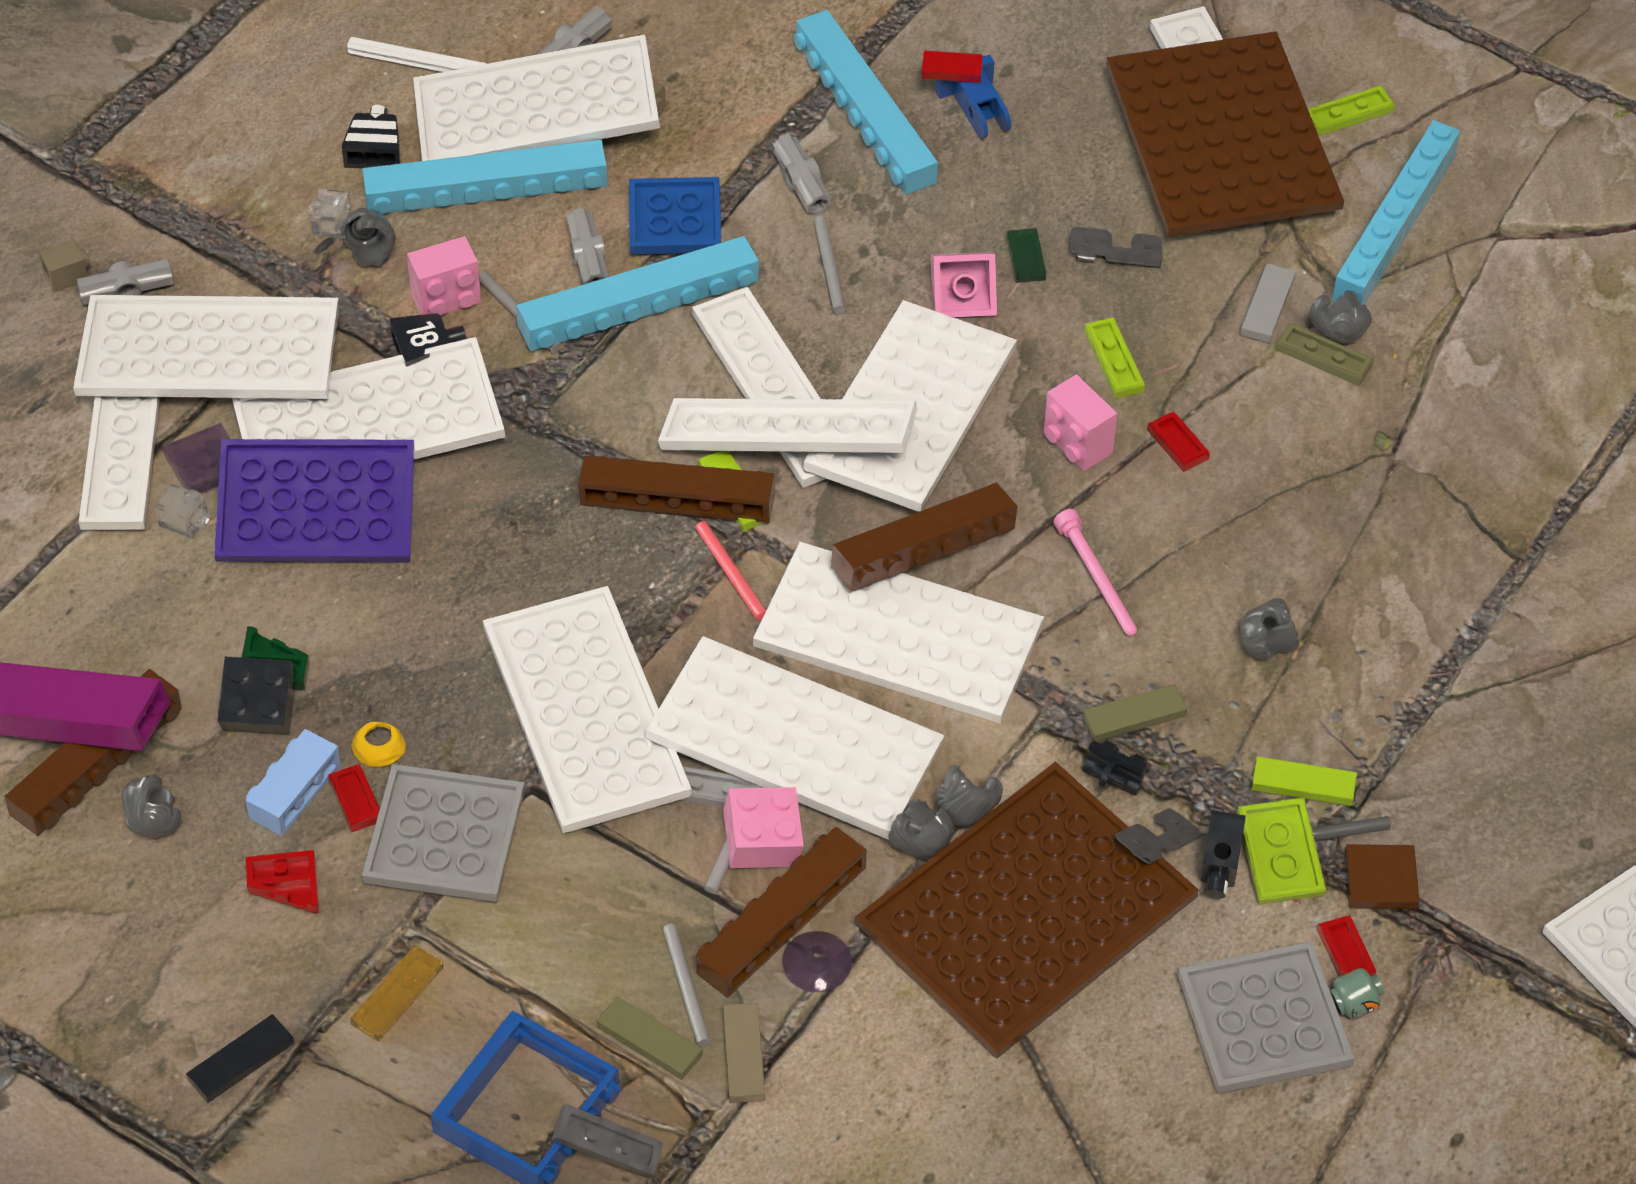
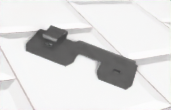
[1070,227,1162,267]
[1115,808,1208,864]

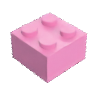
[407,236,481,315]
[1044,374,1118,471]
[723,787,804,868]

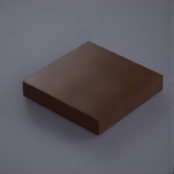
[1345,844,1420,909]

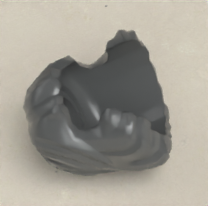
[341,208,396,268]
[1309,290,1372,345]
[1240,598,1299,660]
[935,764,1004,827]
[122,775,181,838]
[888,799,954,860]

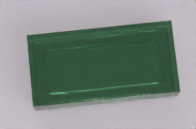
[1006,228,1046,283]

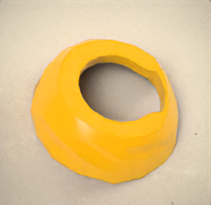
[351,721,406,767]

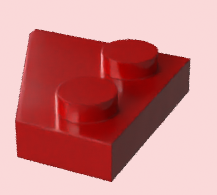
[245,850,319,913]

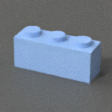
[246,729,341,836]

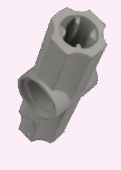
[537,7,612,55]
[773,134,831,215]
[566,208,609,285]
[76,259,174,305]

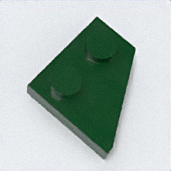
[242,626,310,689]

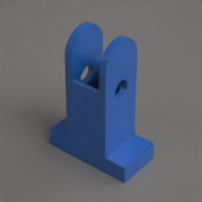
[935,54,1011,139]

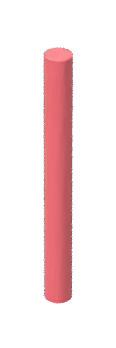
[695,521,766,621]

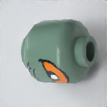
[1330,968,1385,1019]

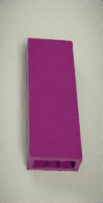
[0,662,171,751]

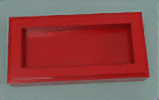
[921,50,983,83]
[1147,411,1210,472]
[328,763,380,832]
[1317,915,1377,976]

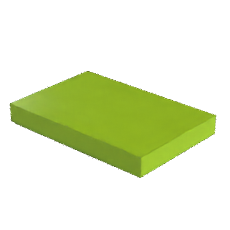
[1237,798,1326,905]

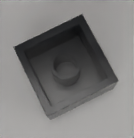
[217,656,297,735]

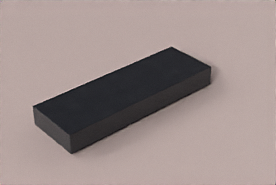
[186,1014,294,1103]

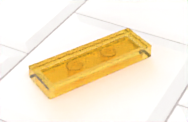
[350,945,443,1042]

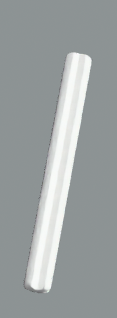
[347,37,487,72]

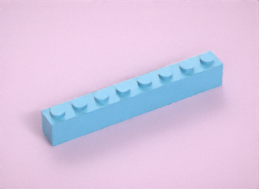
[794,10,938,195]
[1332,120,1461,305]
[362,140,608,214]
[516,236,759,351]

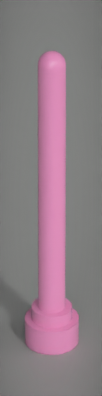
[1053,509,1137,636]

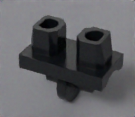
[1082,740,1147,796]

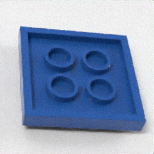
[629,177,721,254]

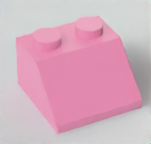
[931,252,997,317]

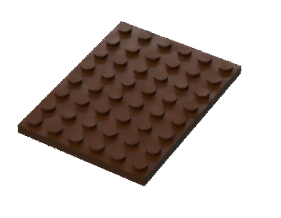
[1106,31,1344,237]
[855,761,1199,1059]

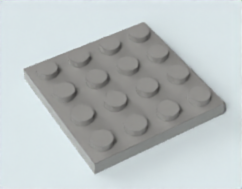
[362,764,525,902]
[1178,942,1355,1094]

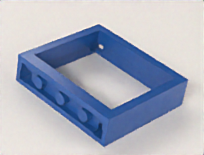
[431,1010,621,1184]

